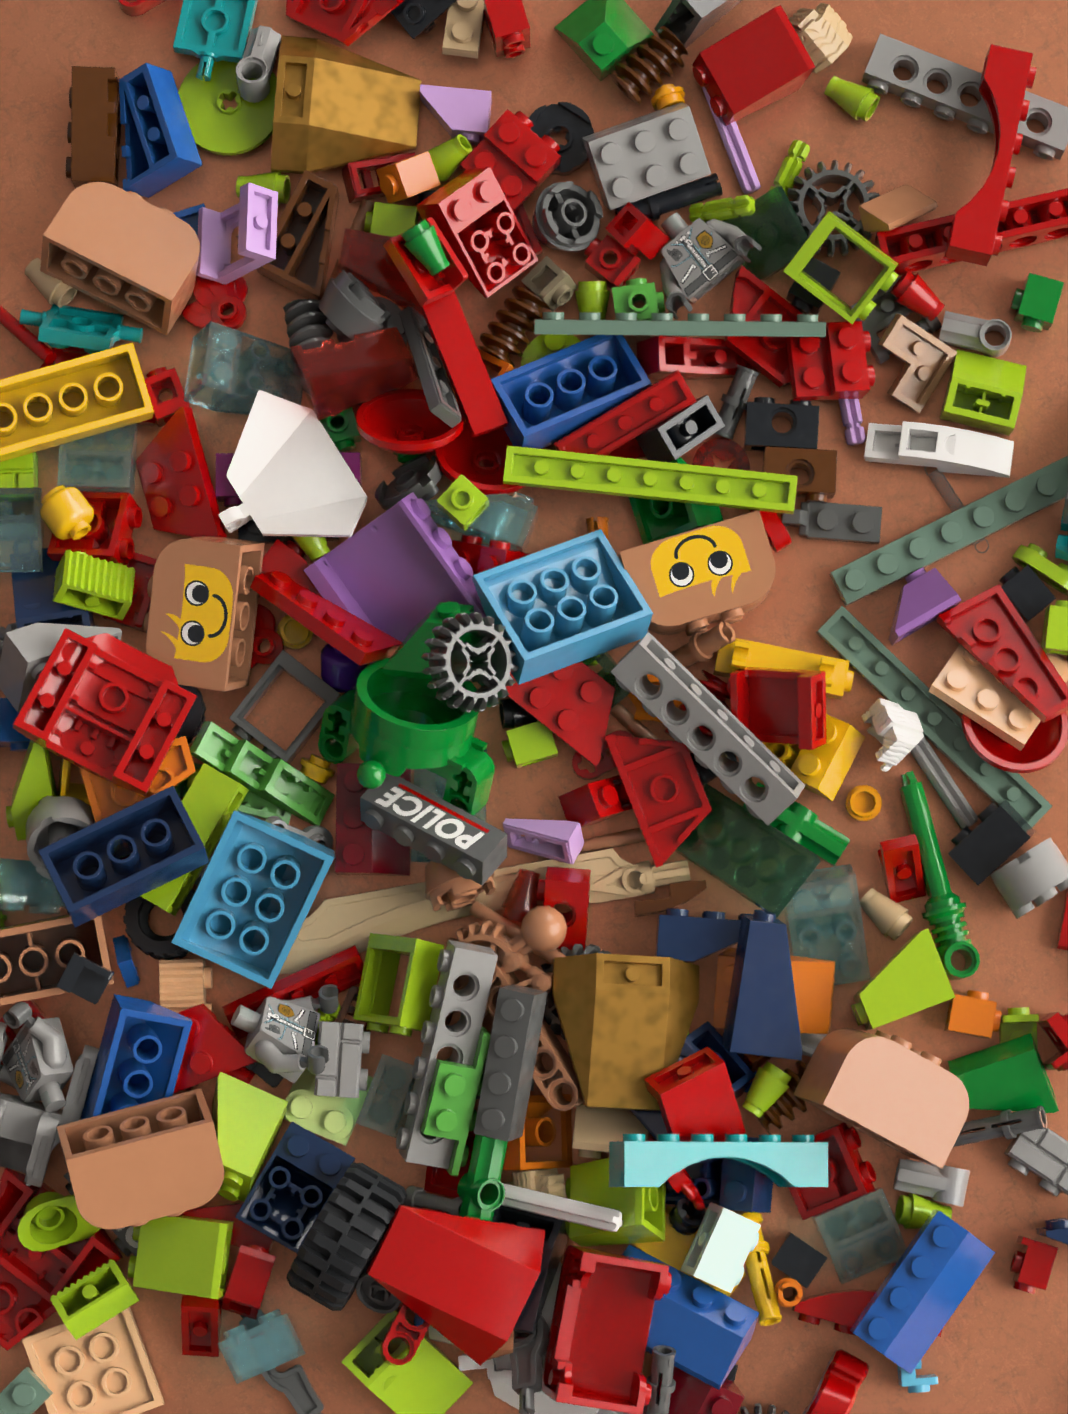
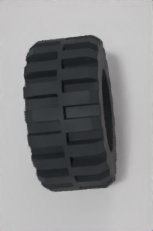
[286,1163,407,1311]

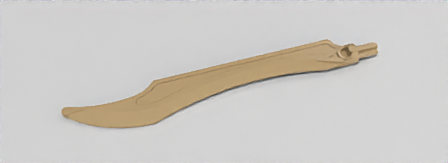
[279,848,691,974]

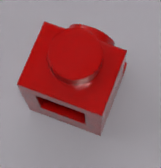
[605,202,670,260]
[584,234,641,289]
[144,367,190,427]
[1010,1236,1058,1294]

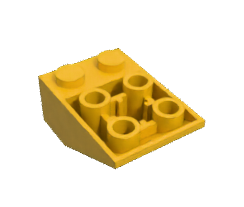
[762,714,865,801]

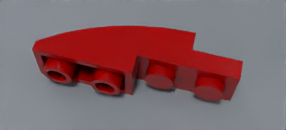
[792,1289,942,1337]

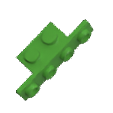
[421,1027,491,1177]

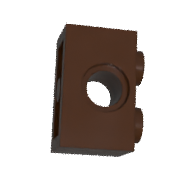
[762,446,837,503]

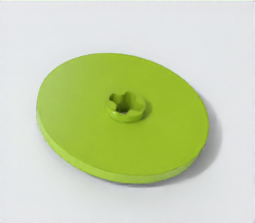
[178,61,277,156]

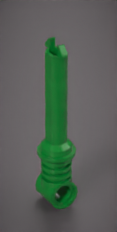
[899,771,980,980]

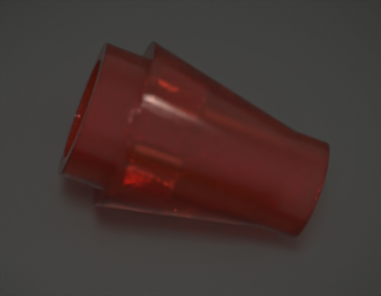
[501,868,540,923]

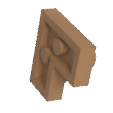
[878,313,957,413]

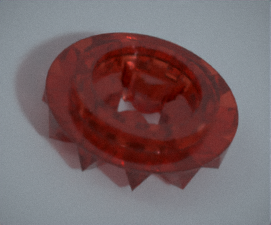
[692,438,750,471]

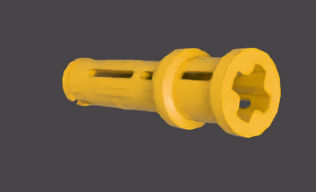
[740,1212,783,1326]

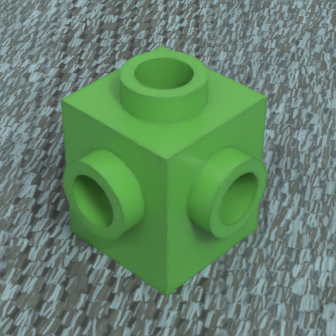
[612,278,665,320]

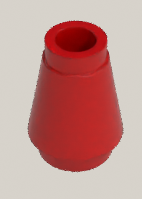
[890,270,945,321]

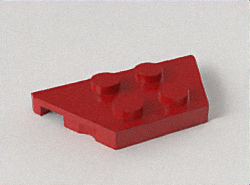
[286,0,405,46]
[724,266,803,388]
[135,407,227,537]
[506,661,615,766]
[605,735,712,868]
[173,1004,257,1093]

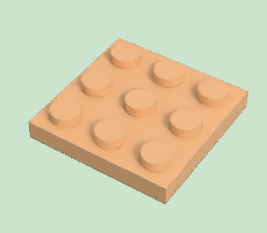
[928,642,1068,751]
[22,1307,165,1414]

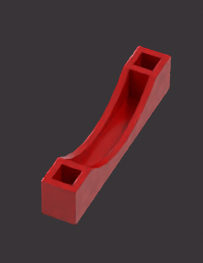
[944,44,1037,266]

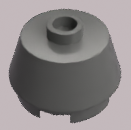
[532,181,603,251]
[319,270,391,342]

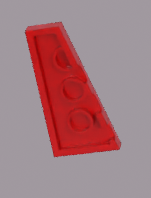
[936,584,1068,723]

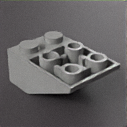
[0,622,122,712]

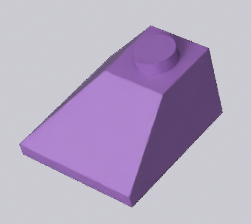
[888,567,961,645]

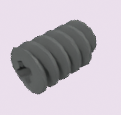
[283,299,338,379]

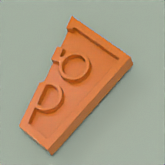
[79,736,196,823]

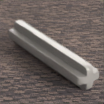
[910,736,978,829]

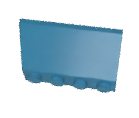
[472,529,653,685]
[171,810,335,989]

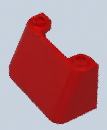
[542,1245,672,1414]

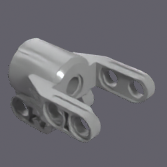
[0,1022,99,1187]

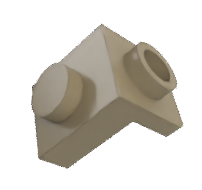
[521,256,578,312]

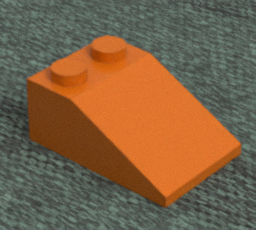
[713,947,836,1034]

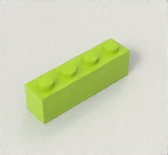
[141,763,249,916]

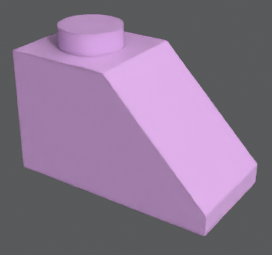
[420,84,492,145]

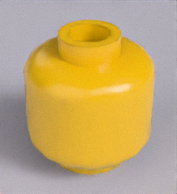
[40,485,94,540]

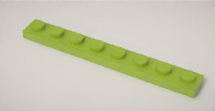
[503,445,798,514]

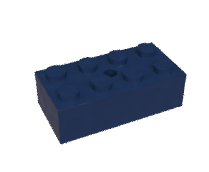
[38,786,209,927]

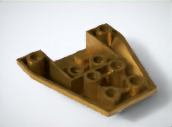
[271,35,422,174]
[552,953,700,1111]

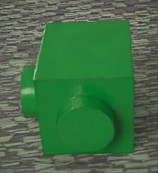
[1011,273,1064,332]
[314,394,362,452]

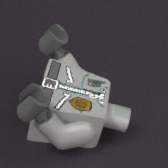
[660,212,762,319]
[231,984,339,1083]
[0,1002,74,1112]

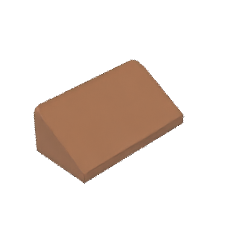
[859,185,938,232]

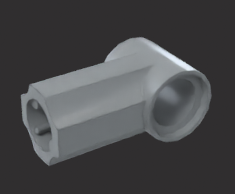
[236,25,282,102]
[939,311,1012,357]
[893,1159,970,1207]

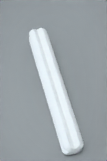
[501,1183,623,1232]

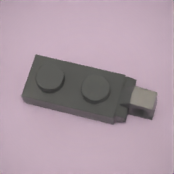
[781,501,882,544]

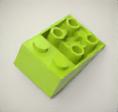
[341,1308,473,1414]

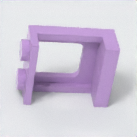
[196,182,278,285]

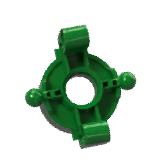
[318,658,495,816]

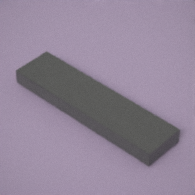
[399,306,462,428]

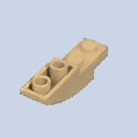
[442,0,485,59]

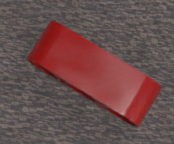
[380,1303,430,1366]

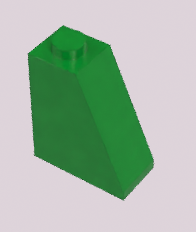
[948,1033,1059,1113]

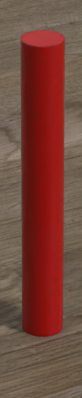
[0,305,57,365]

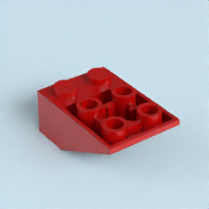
[416,167,539,298]

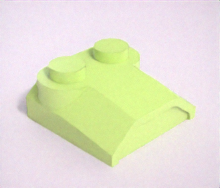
[284,1068,375,1146]

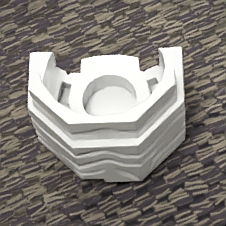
[862,698,924,772]

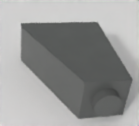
[654,0,742,48]

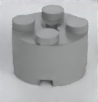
[26,796,95,880]
[990,837,1068,919]

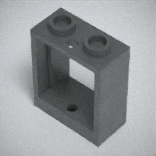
[229,650,341,764]

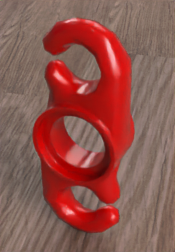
[647,1138,705,1211]

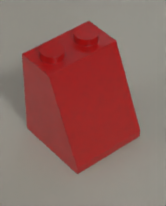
[692,5,815,126]

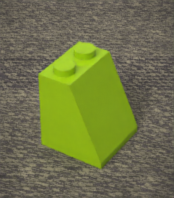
[851,928,955,1030]
[212,1072,288,1202]
[565,1158,666,1247]
[128,1215,234,1299]

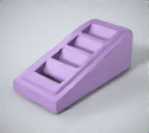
[503,818,584,864]

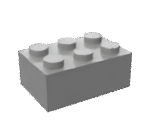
[582,102,711,210]

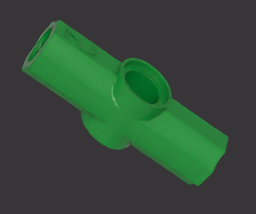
[741,782,850,867]
[457,1134,508,1222]

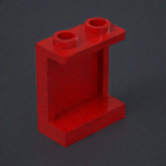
[727,667,827,750]
[644,1046,746,1142]

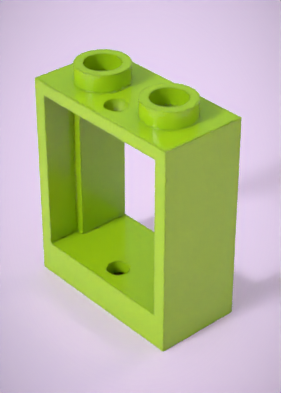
[783,211,899,324]
[353,933,444,1037]

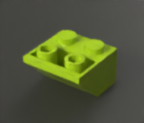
[940,349,1027,436]

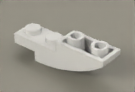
[864,421,1014,478]

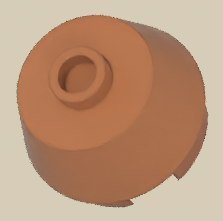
[425,861,496,912]

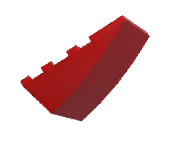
[0,1168,123,1351]
[366,1205,545,1366]

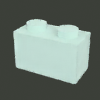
[680,1202,761,1293]

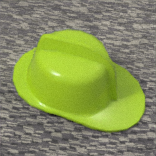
[17,1192,101,1252]

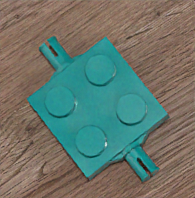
[173,0,258,81]
[19,304,143,354]

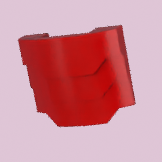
[13,628,197,796]

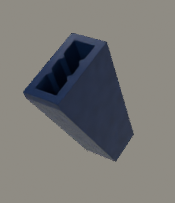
[722,910,803,1060]

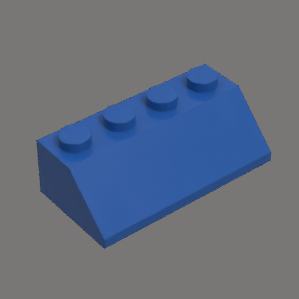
[491,335,652,449]
[80,994,193,1120]
[850,1209,996,1374]
[622,1244,759,1390]

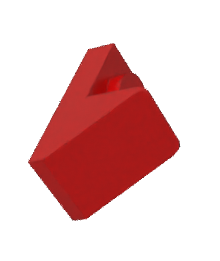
[878,834,926,903]
[181,1295,222,1357]

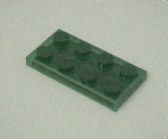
[675,784,820,918]

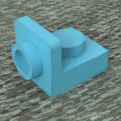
[897,1360,938,1393]

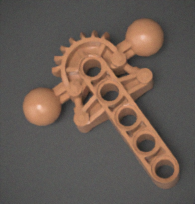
[420,906,584,1111]

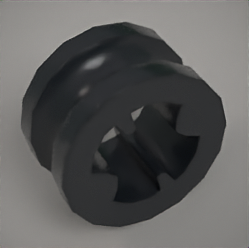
[669,1197,706,1235]

